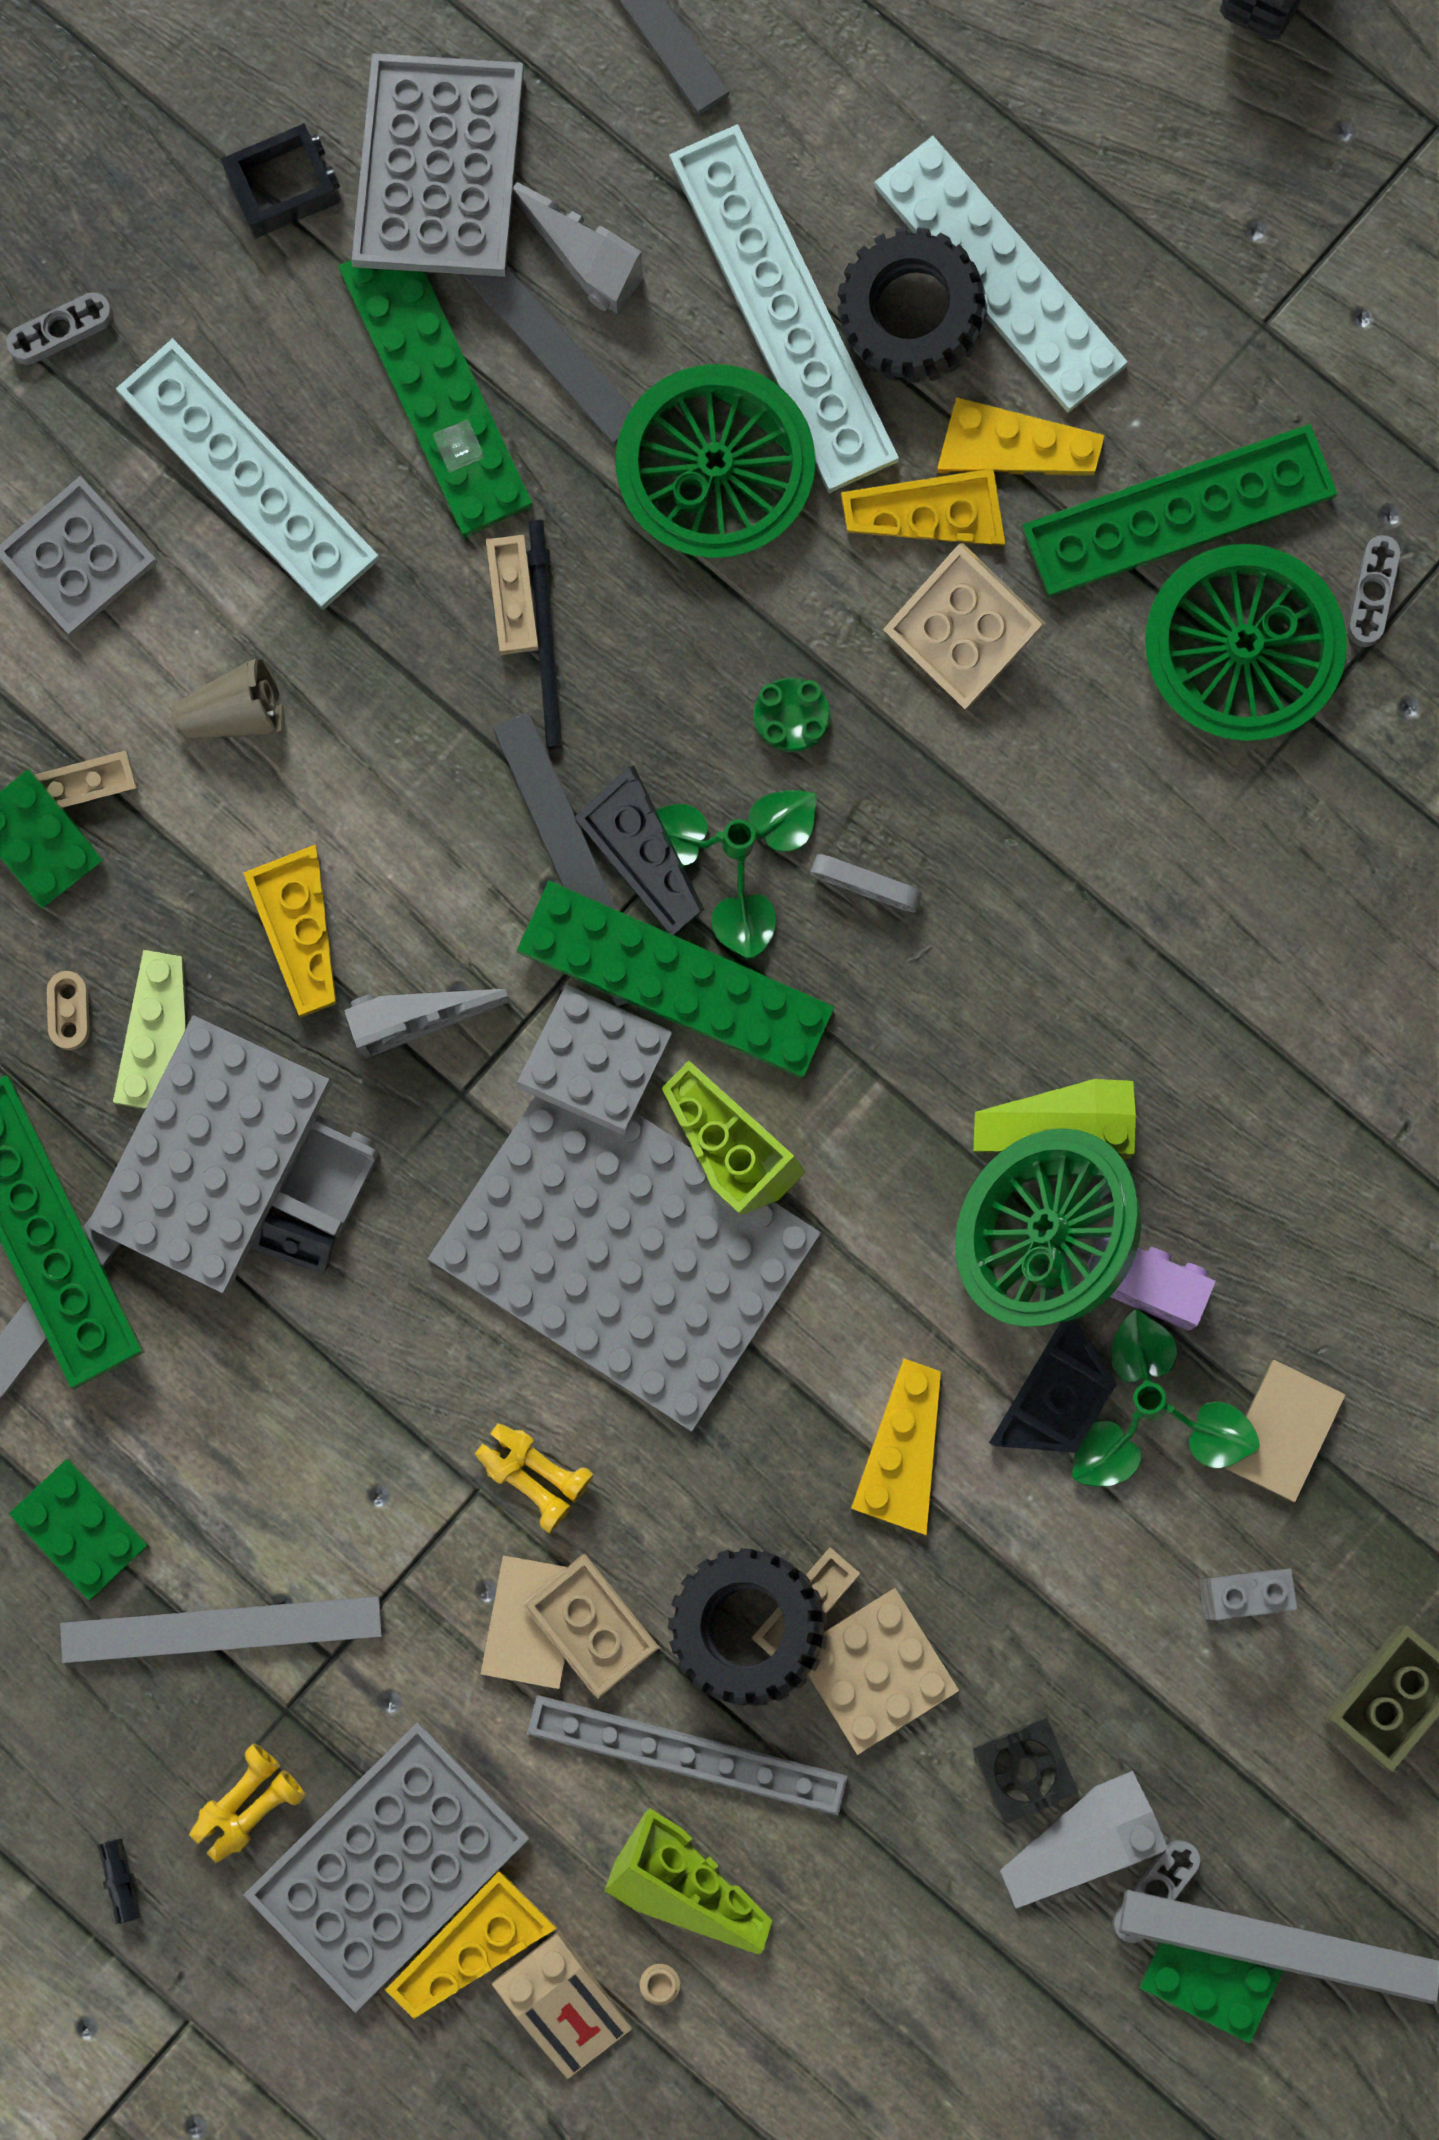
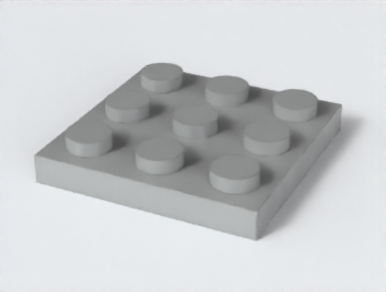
[0,476,158,638]
[516,985,673,1136]

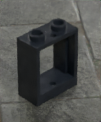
[221,123,341,239]

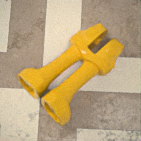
[475,1423,594,1534]
[189,1743,306,1863]

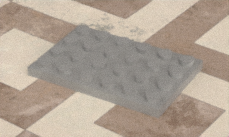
[352,53,524,277]
[86,1015,333,1295]
[244,1722,530,2013]

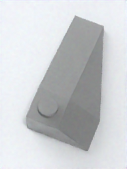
[513,182,643,314]
[344,989,510,1059]
[1000,1771,1168,1908]

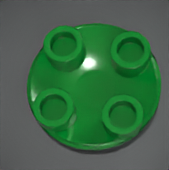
[753,677,831,752]

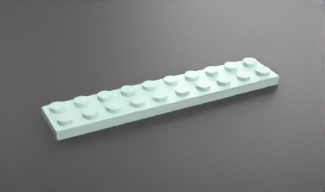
[669,124,899,493]

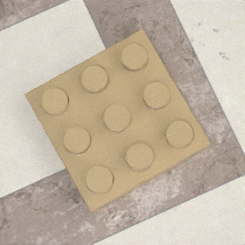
[883,543,1046,709]
[808,1588,959,1755]

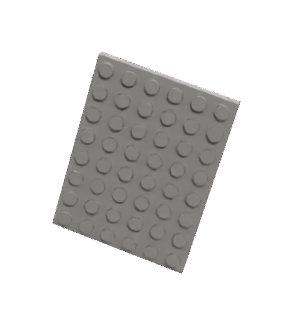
[428,1096,821,1432]

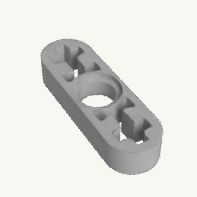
[7,292,113,365]
[1347,535,1400,647]
[810,854,923,912]
[1112,1840,1200,1943]

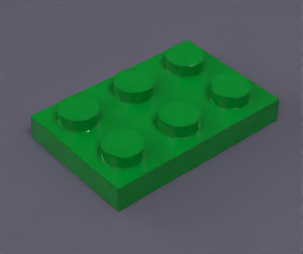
[0,769,104,909]
[8,1459,150,1601]
[1138,1942,1284,2044]

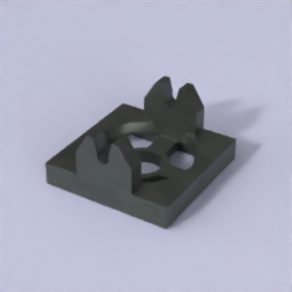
[972,1717,1079,1824]

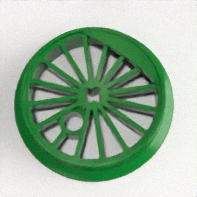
[615,364,815,558]
[1145,544,1347,741]
[955,1129,1141,1327]

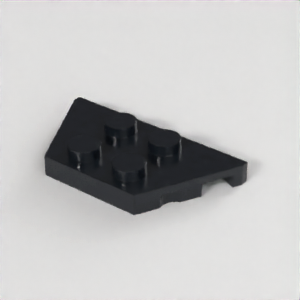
[988,1319,1117,1453]

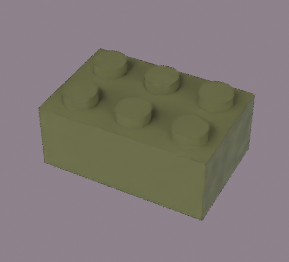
[1323,1625,1439,1772]

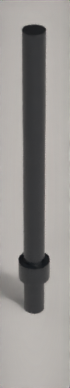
[527,520,562,749]

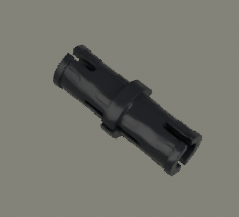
[97,1838,142,1925]

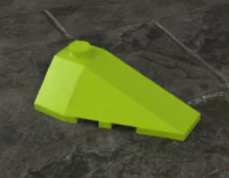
[662,1060,806,1215]
[973,1079,1136,1159]
[604,1808,773,1955]

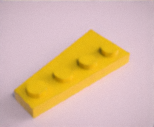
[936,397,1105,476]
[841,468,1005,546]
[243,844,337,1018]
[851,1358,941,1536]
[385,1870,557,2019]

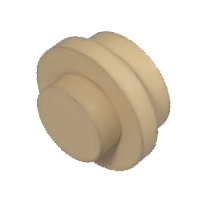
[640,1963,680,2005]

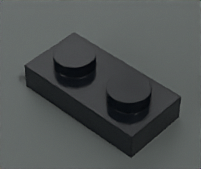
[250,1213,335,1275]

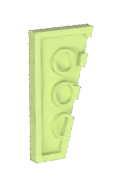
[113,950,186,1109]

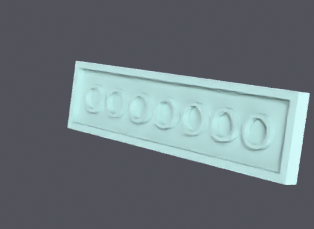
[874,136,1128,413]
[116,338,380,610]

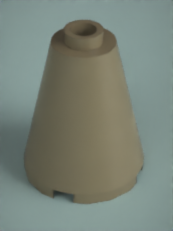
[171,658,284,738]

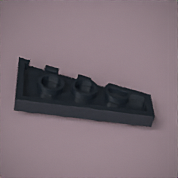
[574,766,704,936]

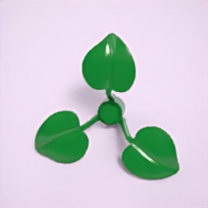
[656,790,817,959]
[1072,1309,1260,1487]

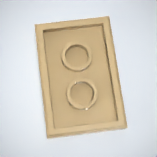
[1224,1359,1346,1502]
[522,1554,660,1699]
[481,1555,567,1689]

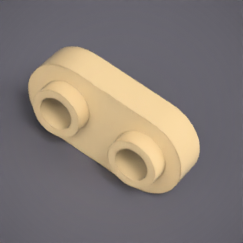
[47,971,90,1050]

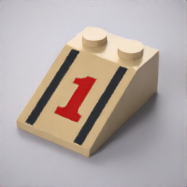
[492,1930,632,2079]

